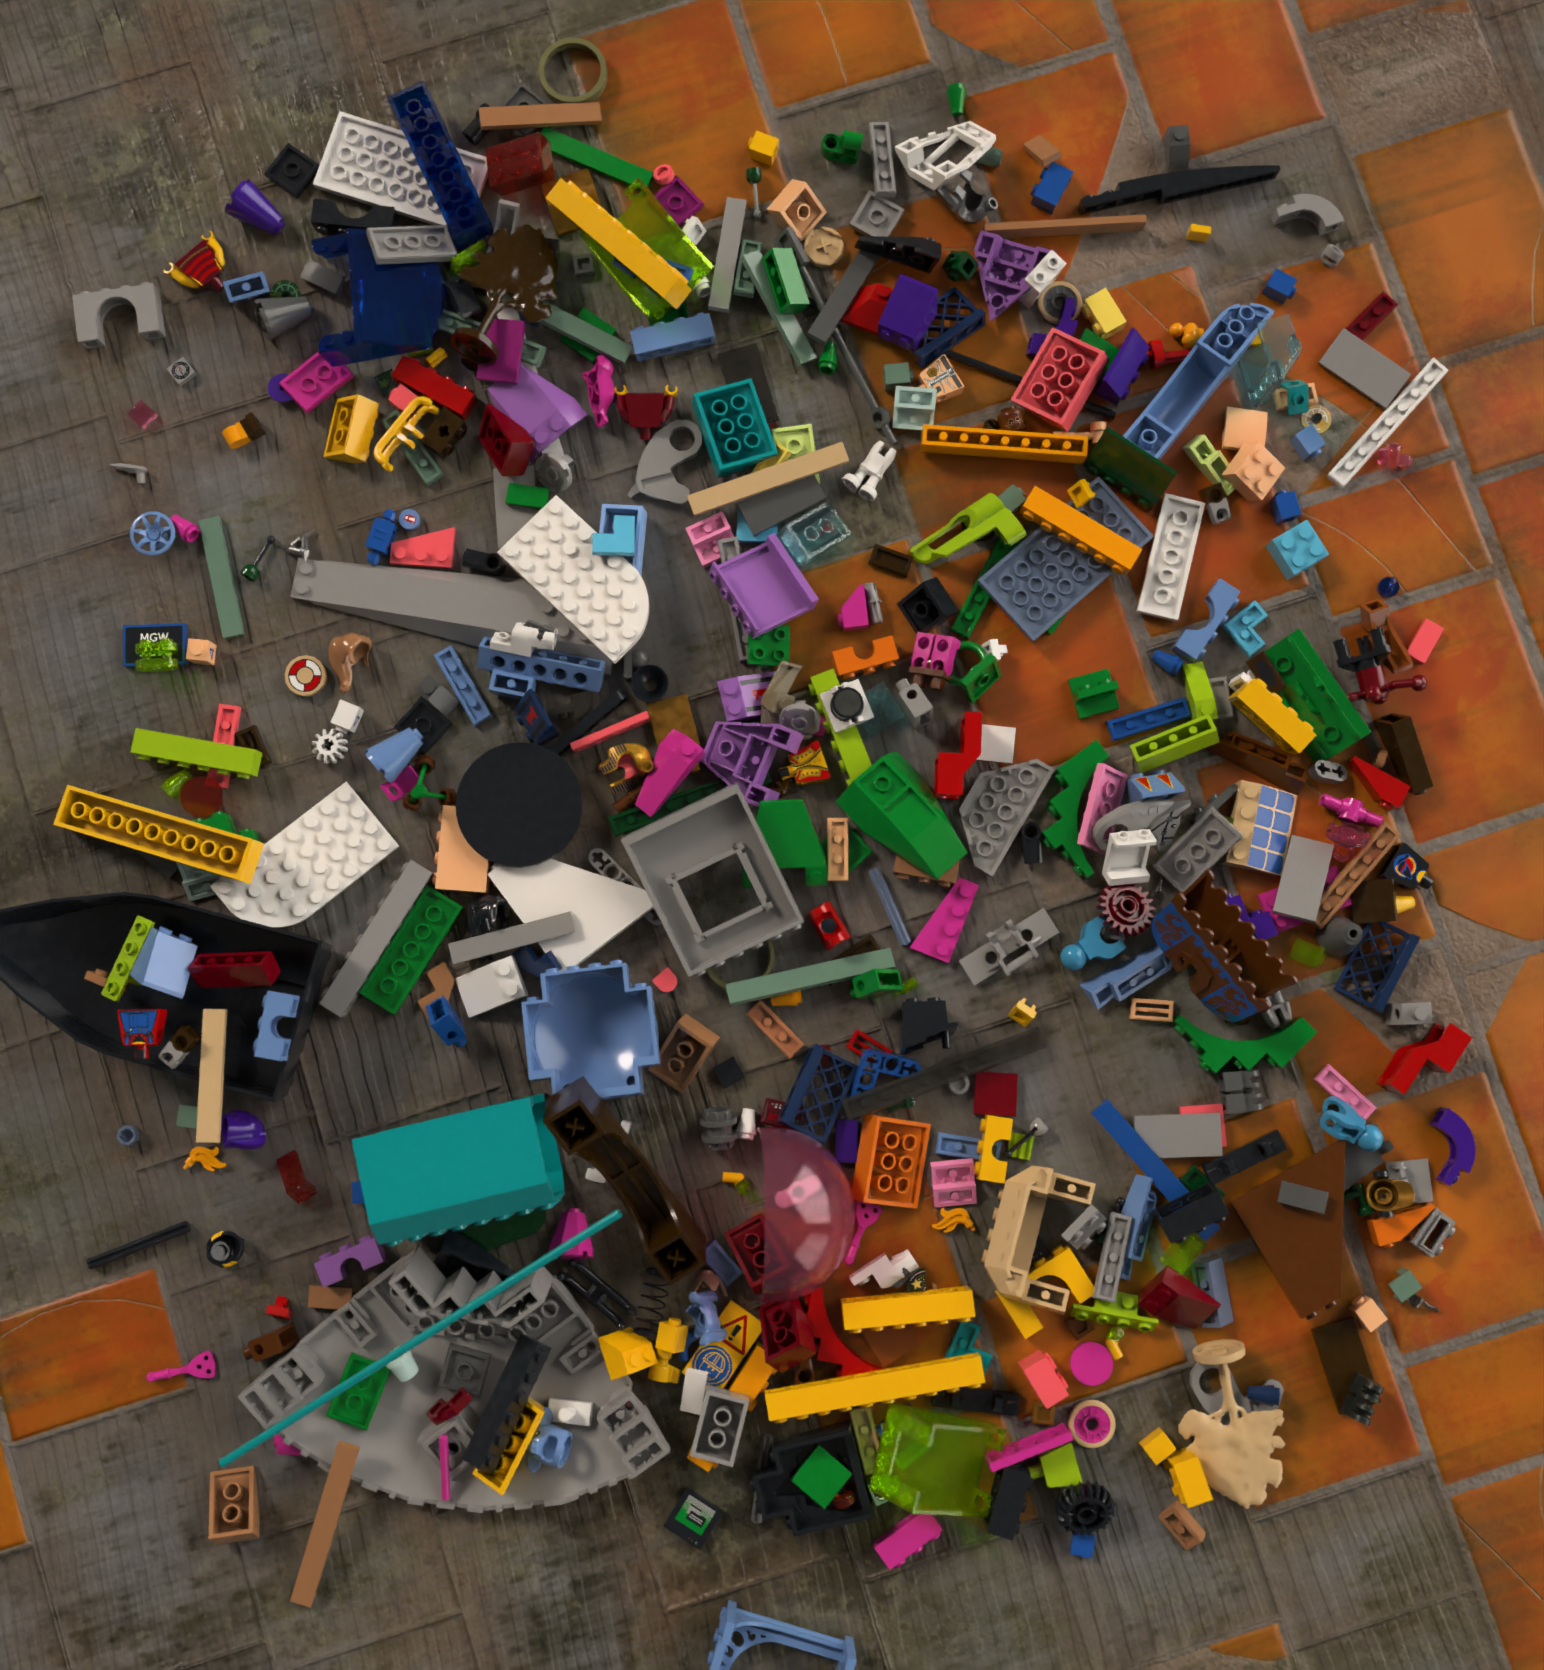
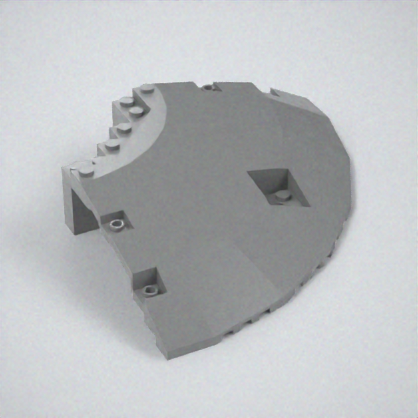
[238,1247,670,1513]

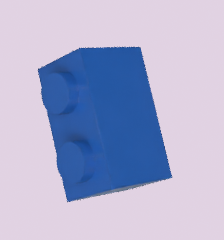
[1030,162,1074,214]

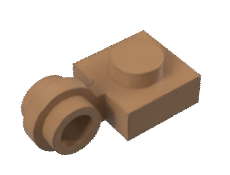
[84,968,129,993]

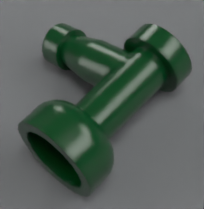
[1344,1183,1376,1216]

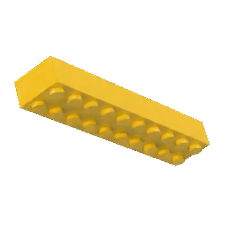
[53,785,264,884]

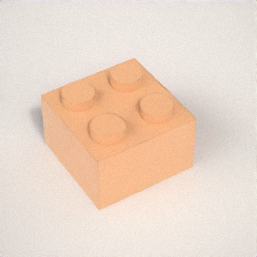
[1222,441,1285,501]

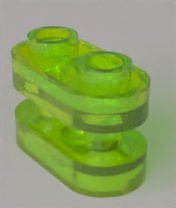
[135,638,178,672]

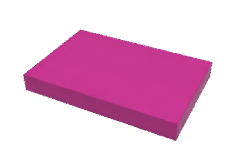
[279,346,354,414]

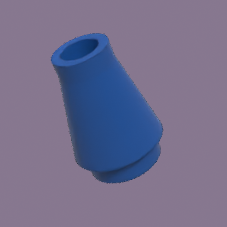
[1151,649,1184,675]

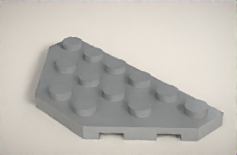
[959,759,1055,877]

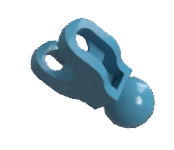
[1060,916,1126,971]
[1320,1096,1383,1152]

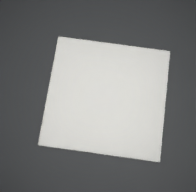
[977,724,1016,763]

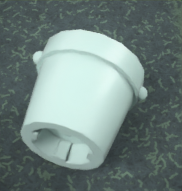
[386,1345,419,1382]

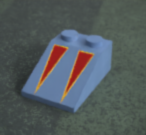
[1126,770,1185,803]

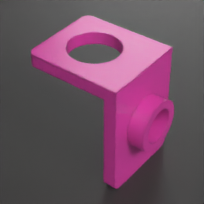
[380,766,419,802]

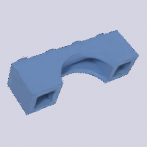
[1171,578,1241,663]

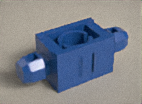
[365,509,398,566]

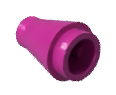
[170,514,200,543]

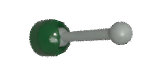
[746,167,762,218]

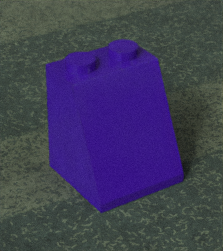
[878,274,938,351]

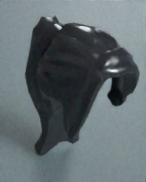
[467,895,510,963]

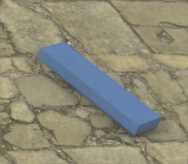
[433,645,493,727]

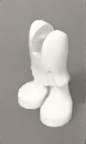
[842,440,897,502]

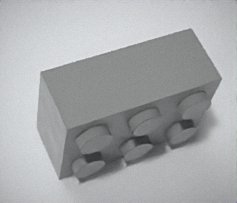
[690,1385,750,1467]

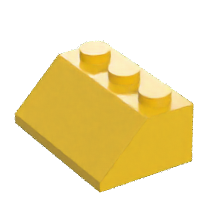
[323,394,379,464]

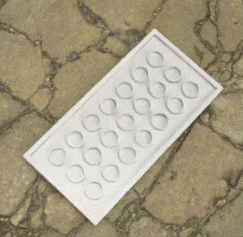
[313,111,493,236]

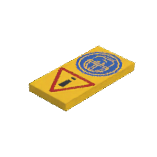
[682,1300,762,1389]

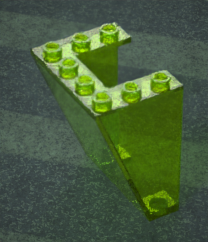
[579,177,715,323]
[869,1403,1007,1517]

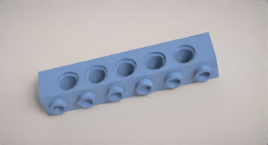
[477,636,606,692]

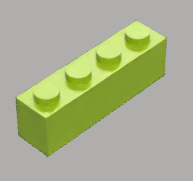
[1130,714,1219,773]

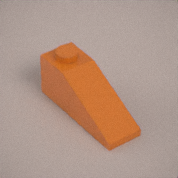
[1365,1202,1435,1249]

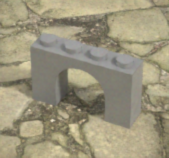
[72,282,166,349]

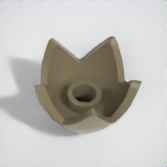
[690,1270,728,1304]

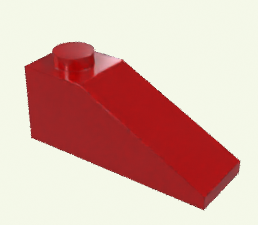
[1347,756,1411,811]

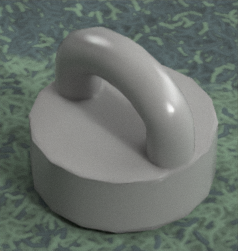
[1320,244,1344,267]

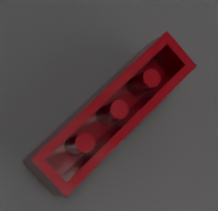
[188,951,281,988]

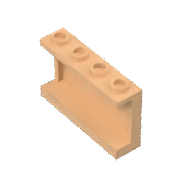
[433,805,492,894]

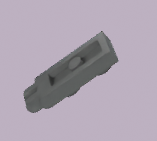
[1189,784,1238,825]

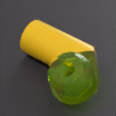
[722,1172,751,1195]
[1105,1326,1124,1360]

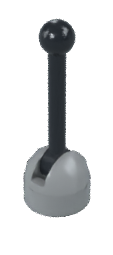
[1003,1117,1048,1158]

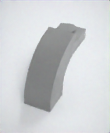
[1271,194,1345,235]

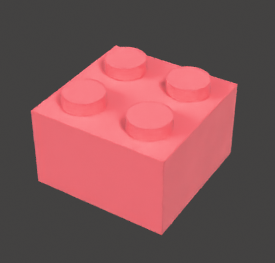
[1018,1349,1069,1409]

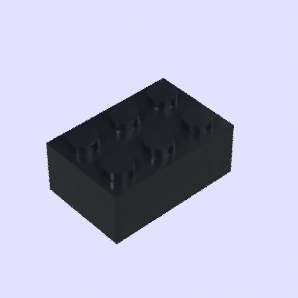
[1152,1181,1230,1244]
[982,1462,1033,1541]

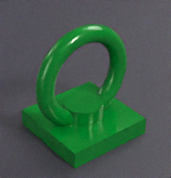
[947,641,1002,704]

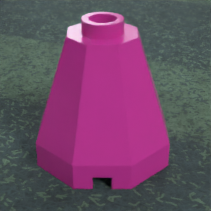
[549,1208,594,1259]

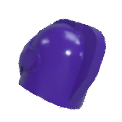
[221,1110,266,1149]

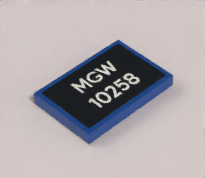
[123,623,187,667]

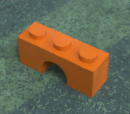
[832,635,899,680]

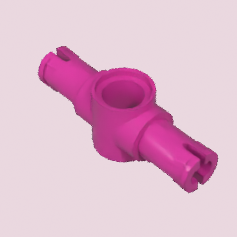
[1319,793,1383,828]

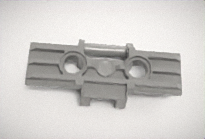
[959,908,1059,986]

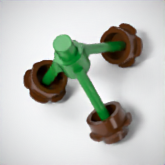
[402,755,457,811]

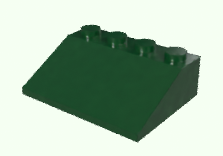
[1083,426,1178,510]

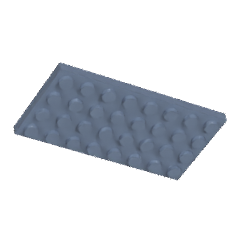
[977,476,1154,643]

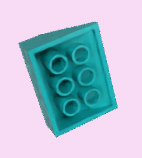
[691,378,778,478]

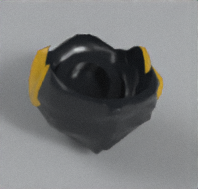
[206,1231,244,1268]

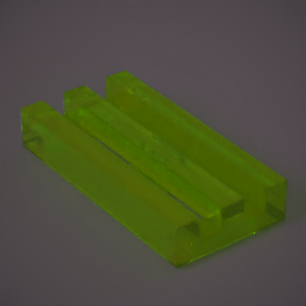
[450,239,487,276]

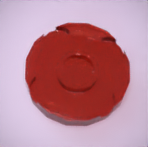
[180,776,223,817]

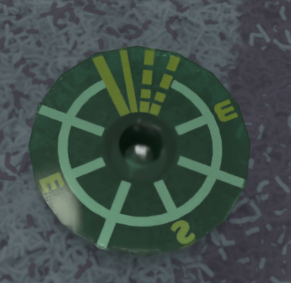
[271,280,302,298]

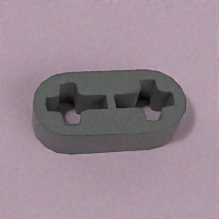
[1308,760,1348,784]

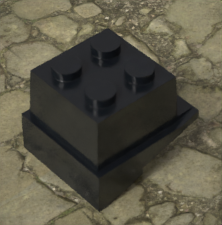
[898,997,958,1055]

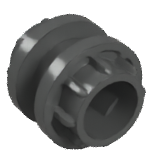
[700,1106,738,1150]

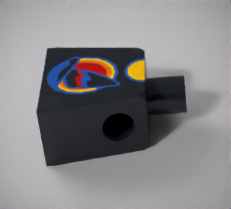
[1377,842,1434,891]

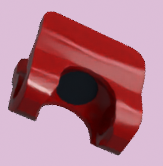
[806,901,851,951]

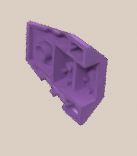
[487,364,588,464]

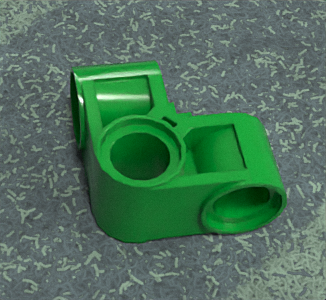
[821,130,864,165]

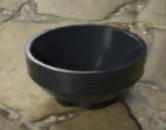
[631,665,669,703]

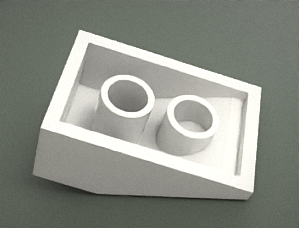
[455,956,529,1018]

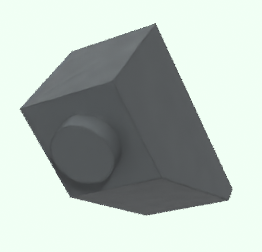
[1163,125,1190,173]

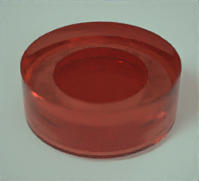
[832,1490,855,1509]

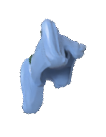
[686,1291,727,1346]

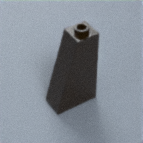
[1373,713,1433,795]

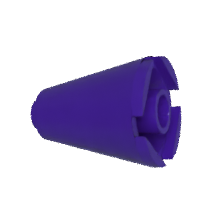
[225,179,285,235]

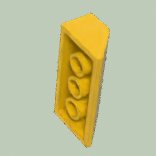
[1228,678,1316,755]
[472,1397,545,1495]

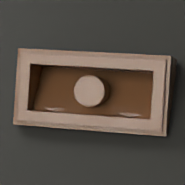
[1158,1500,1206,1551]

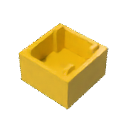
[1162,1446,1213,1508]

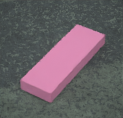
[1313,1064,1377,1120]

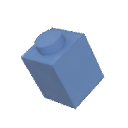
[1290,424,1326,461]

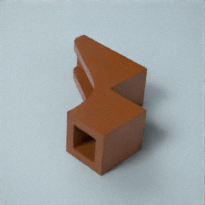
[1360,598,1413,674]

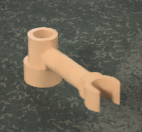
[1053,421,1106,445]

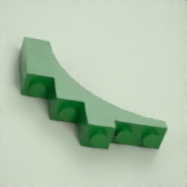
[1040,739,1109,879]
[1172,1016,1317,1073]

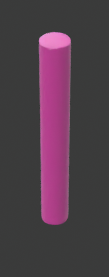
[439,1435,451,1501]

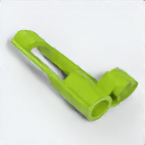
[910,493,1027,564]

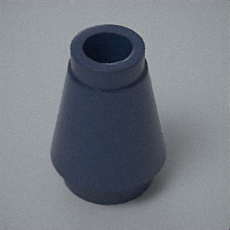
[1247,1385,1280,1407]

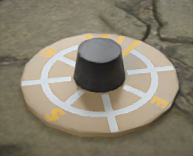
[1301,404,1332,434]

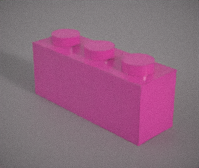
[873,1503,942,1570]

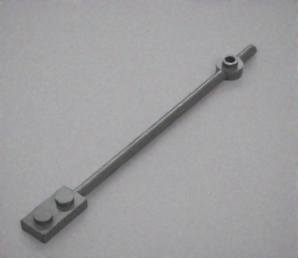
[775,227,898,446]

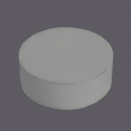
[948,1073,970,1094]

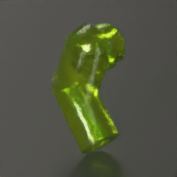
[895,976,919,995]

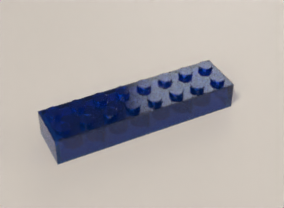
[387,81,494,249]

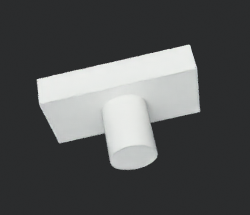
[548,1397,593,1426]

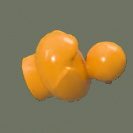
[1169,323,1204,349]

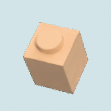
[186,638,217,666]
[1348,1295,1388,1332]

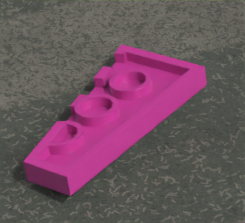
[909,878,979,963]

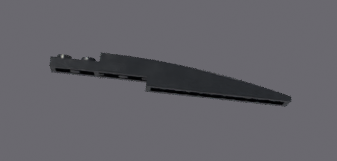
[1078,165,1281,215]

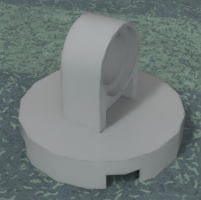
[535,452,575,492]
[779,700,821,740]

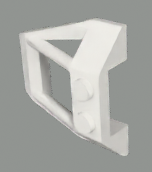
[895,121,996,190]

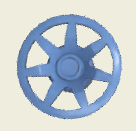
[130,511,175,556]

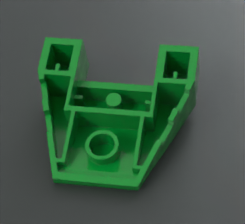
[742,799,827,888]

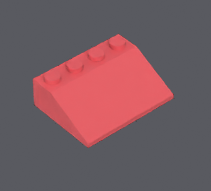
[1011,327,1110,433]

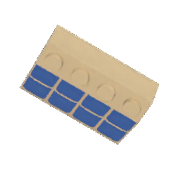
[1220,780,1297,877]

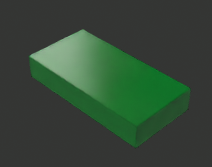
[505,483,550,510]

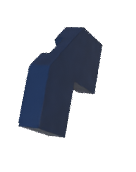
[512,944,562,978]

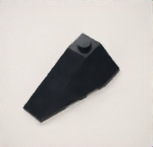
[854,236,941,274]
[432,1229,516,1282]

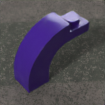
[1429,1107,1476,1186]

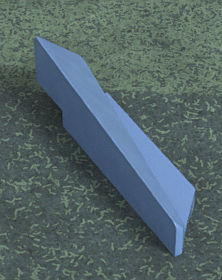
[1080,945,1172,1010]
[1120,1174,1158,1280]

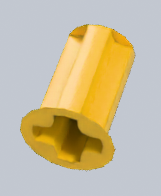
[423,347,448,368]

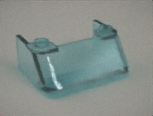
[1238,314,1302,408]

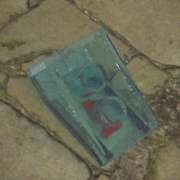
[776,501,852,569]

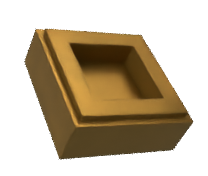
[1031,1400,1055,1425]

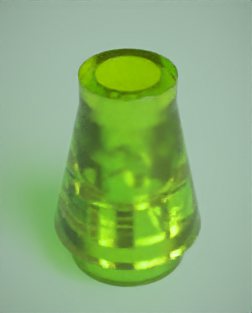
[160,768,193,798]

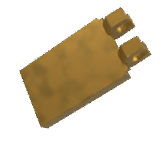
[647,694,700,774]

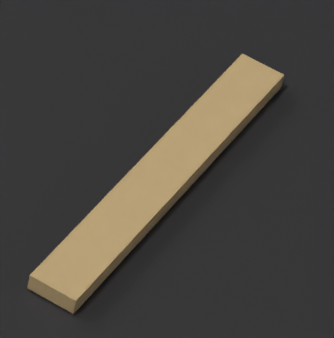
[687,442,849,517]

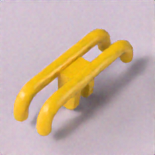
[373,396,439,472]

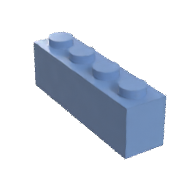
[630,313,716,362]

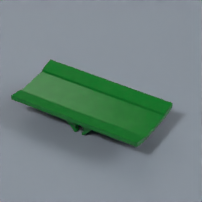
[1246,628,1371,762]

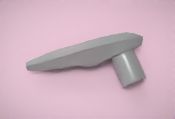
[110,463,148,484]

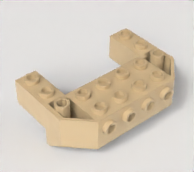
[981,1166,1096,1315]

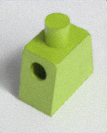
[1028,1441,1083,1488]

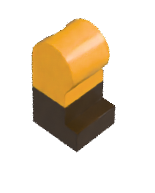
[222,412,266,449]

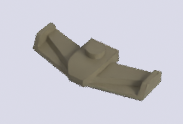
[760,660,803,724]

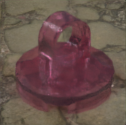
[1326,822,1370,862]

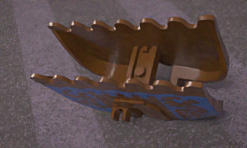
[1151,869,1298,1022]

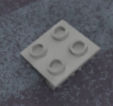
[1385,1158,1433,1203]

